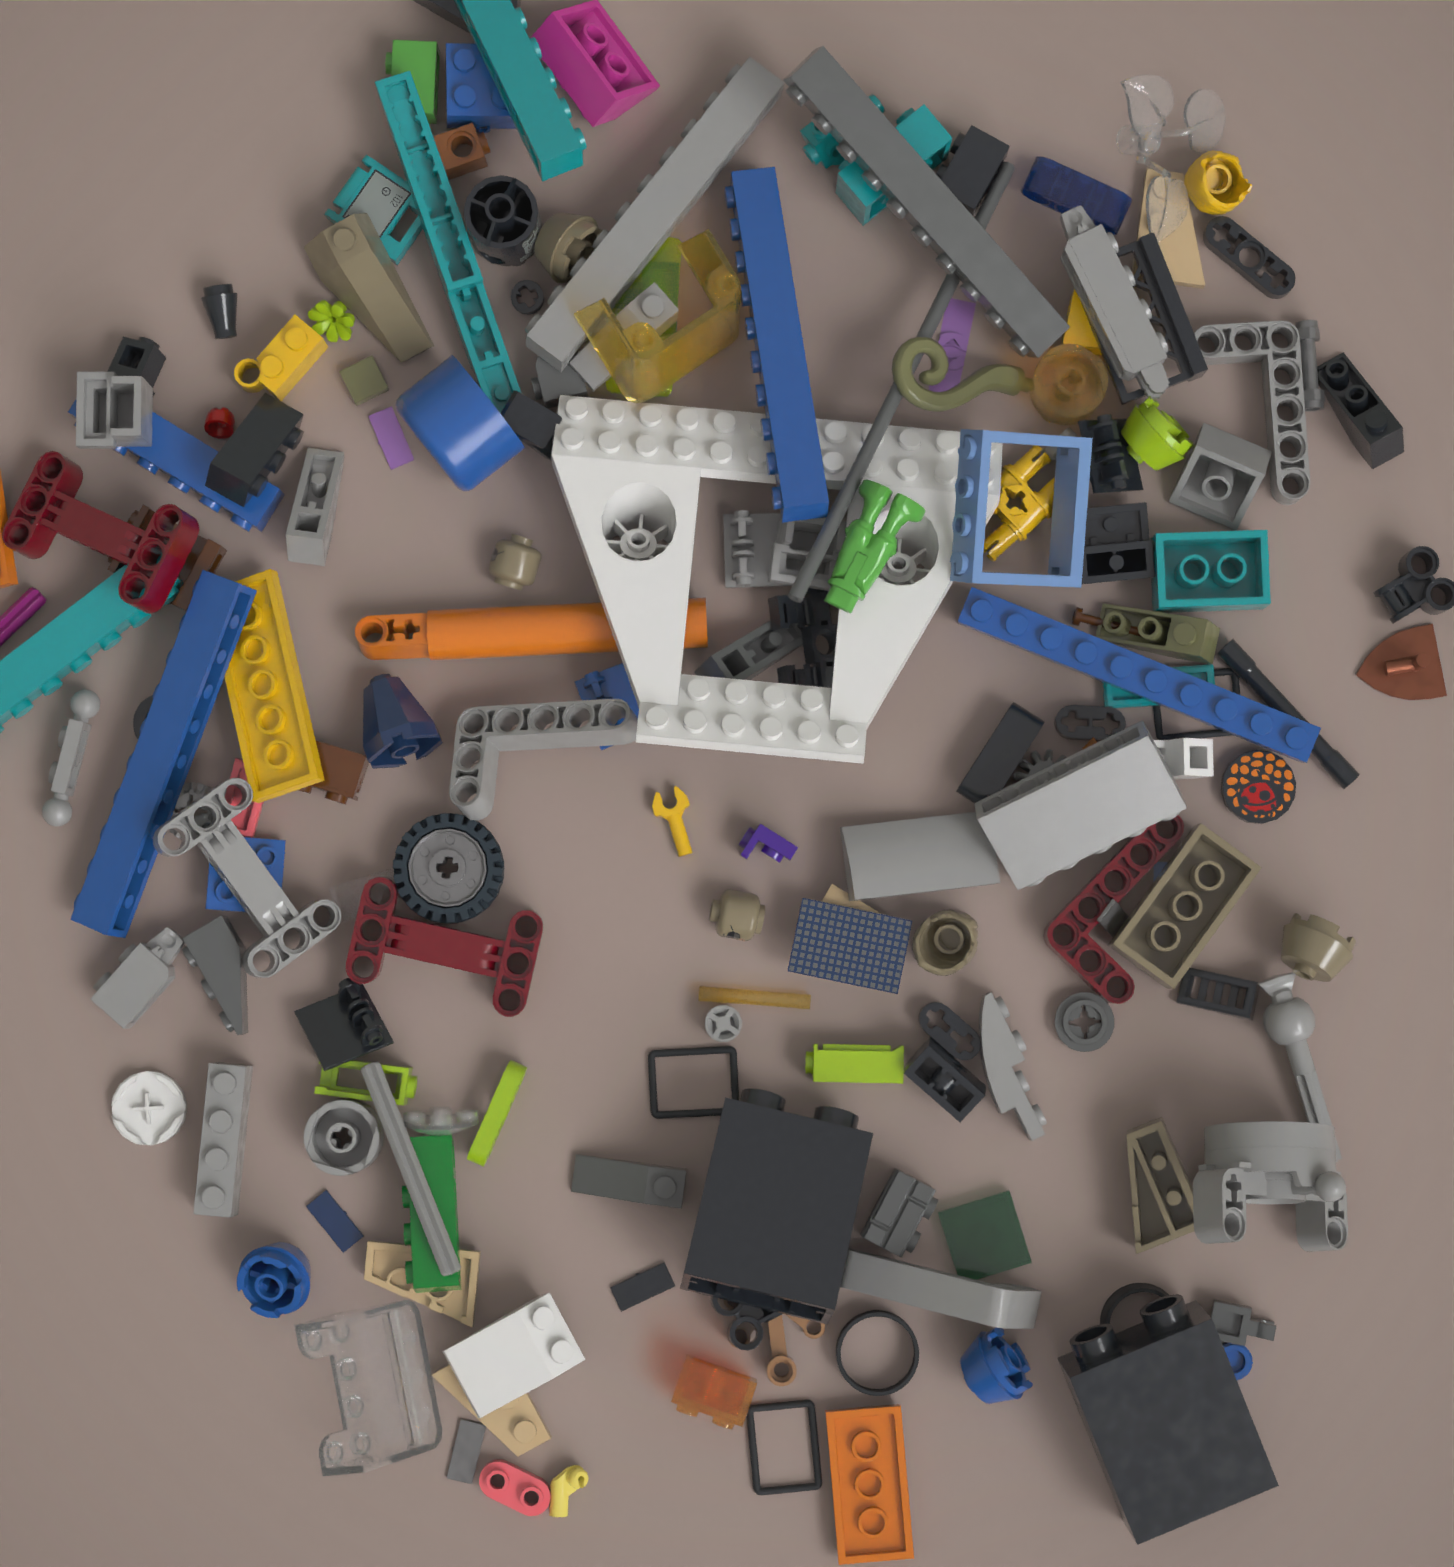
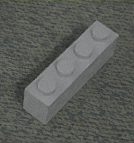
[193,1062,253,1218]

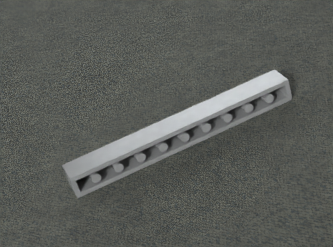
[525,57,785,372]

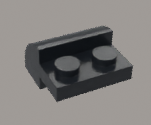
[1082,502,1155,584]

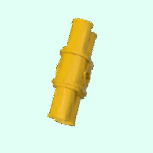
[984,445,1055,562]

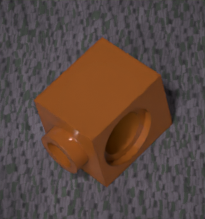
[433,123,491,180]

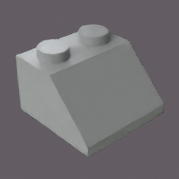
[1169,423,1272,531]

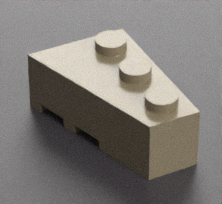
[1126,1117,1194,1254]

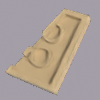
[1132,168,1205,289]
[364,1240,481,1327]
[432,1364,552,1457]

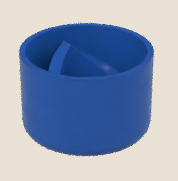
[395,355,525,491]

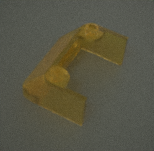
[574,229,741,403]

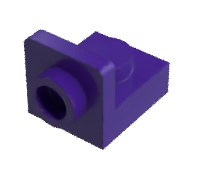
[739,824,798,863]

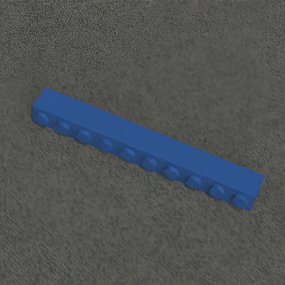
[724,167,829,523]
[70,570,257,938]
[958,587,1321,763]

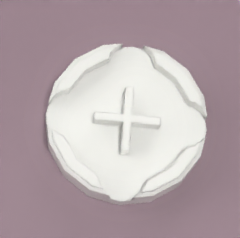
[111,1071,187,1146]

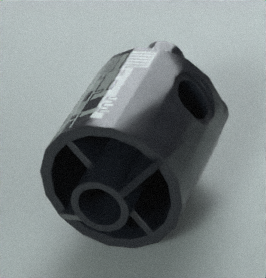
[464,175,542,267]

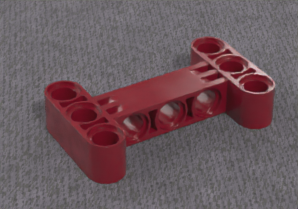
[2,451,200,614]
[346,877,543,1017]

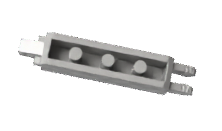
[1060,205,1170,400]

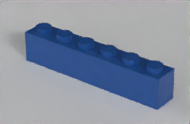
[68,400,285,532]

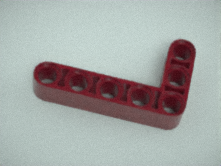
[1043,815,1184,1004]

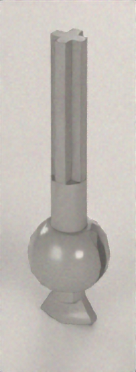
[1258,972,1342,1162]

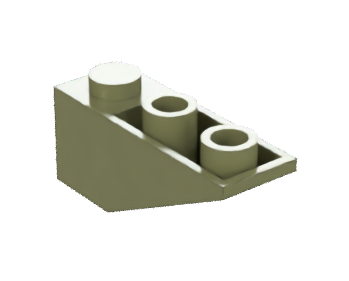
[1095,603,1220,664]

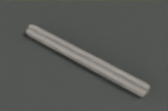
[361,1061,461,1276]

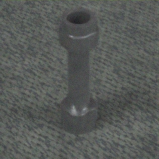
[1295,320,1325,411]

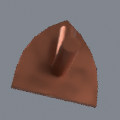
[1356,624,1447,700]

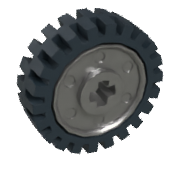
[393,813,505,924]

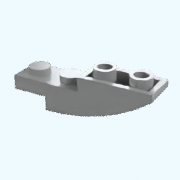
[978,992,1047,1141]

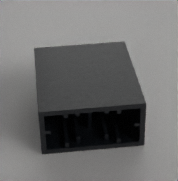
[680,1089,873,1325]
[1057,1294,1279,1545]

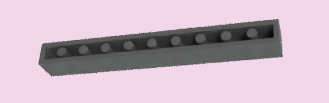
[783,46,1070,358]

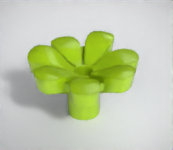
[308,300,355,342]

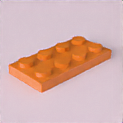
[825,1404,914,1565]

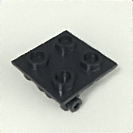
[1078,414,1143,494]
[294,978,394,1071]

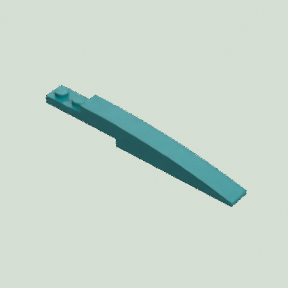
[375,71,521,413]

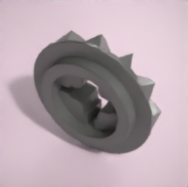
[1054,992,1114,1052]

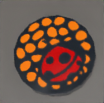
[1221,750,1296,824]

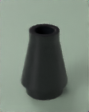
[201,284,237,339]

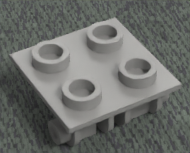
[723,510,793,588]

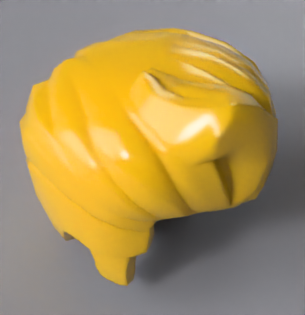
[1184,150,1252,215]

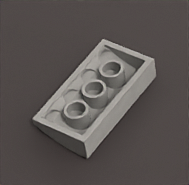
[840,812,1000,901]

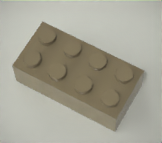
[1108,823,1262,989]

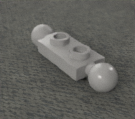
[42,689,100,827]

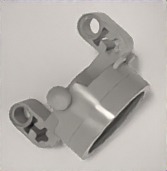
[1193,1121,1348,1252]

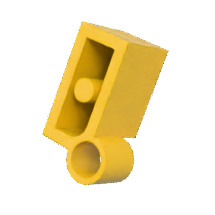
[234,314,328,401]

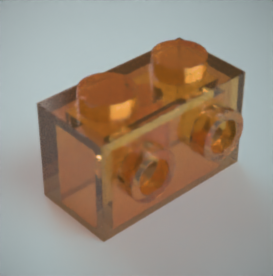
[671,1354,757,1430]

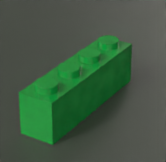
[402,1134,461,1293]

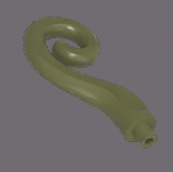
[892,337,1032,412]

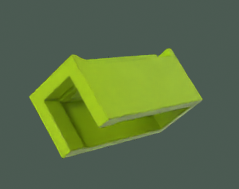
[805,1044,904,1084]
[314,1060,418,1106]

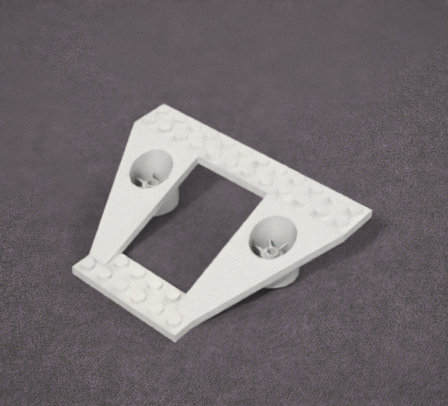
[551,395,1003,764]

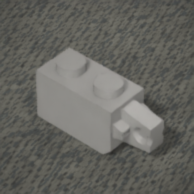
[91,927,185,1029]

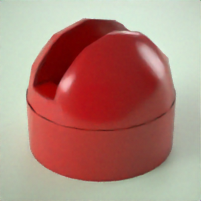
[204,407,235,439]

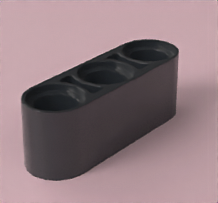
[956,702,1045,803]

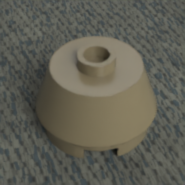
[534,212,603,283]
[1281,913,1356,982]

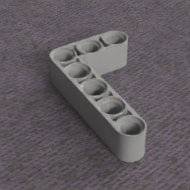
[1194,320,1310,505]
[449,699,638,821]
[840,1249,1042,1329]

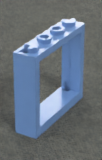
[950,429,1093,588]

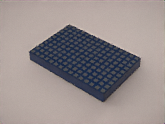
[787,898,912,994]

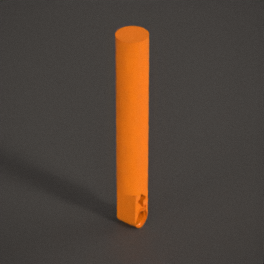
[355,597,708,660]

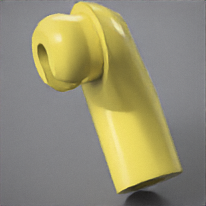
[549,1465,589,1517]

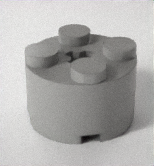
[303,1098,384,1176]

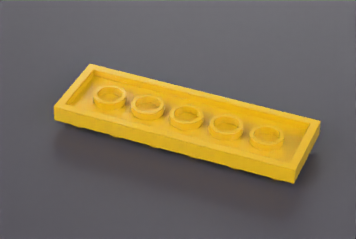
[225,569,325,803]

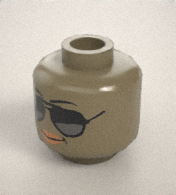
[488,534,542,591]
[709,889,765,941]

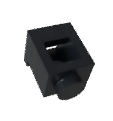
[107,336,166,397]

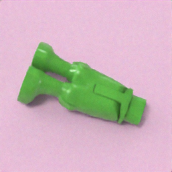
[824,480,926,614]

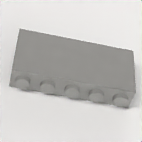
[974,720,1187,890]

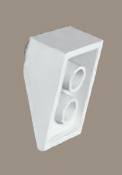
[442,1293,586,1418]

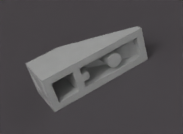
[569,282,679,392]
[286,448,344,566]

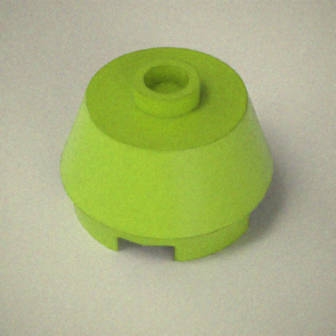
[1121,397,1194,471]

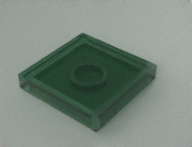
[937,1190,1032,1280]

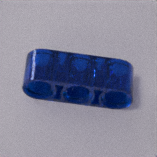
[1021,156,1132,235]

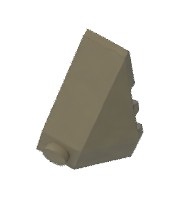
[304,213,434,363]

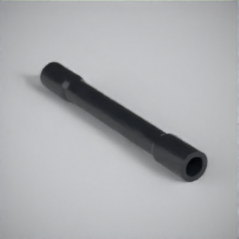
[1217,639,1360,789]

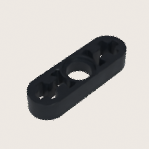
[1203,216,1296,299]

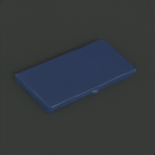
[306,1190,364,1253]

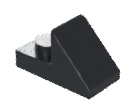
[500,390,562,461]

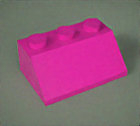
[531,0,660,127]

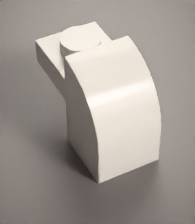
[1154,738,1214,780]

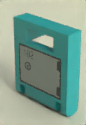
[324,155,423,266]

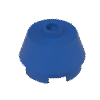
[237,1242,311,1318]
[960,1327,1033,1404]

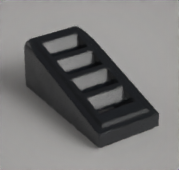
[1176,968,1260,1021]

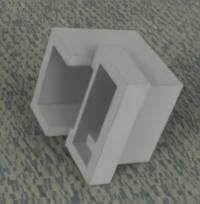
[76,372,153,449]
[768,518,847,591]

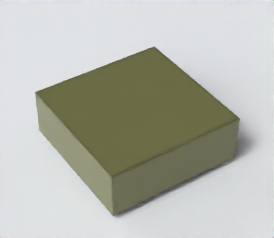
[339,356,389,406]

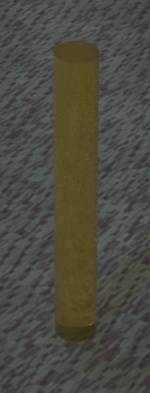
[698,986,811,1009]

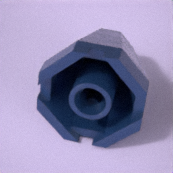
[363,674,443,769]

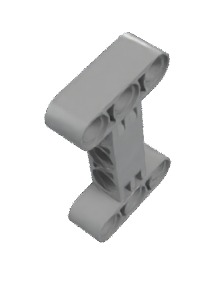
[153,778,341,978]

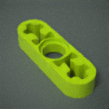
[467,1060,528,1167]

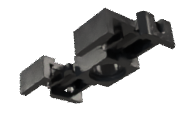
[768,588,837,688]

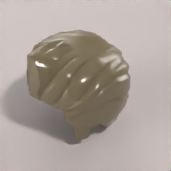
[912,909,978,976]

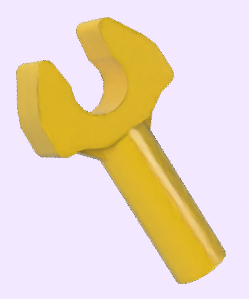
[652,786,693,857]

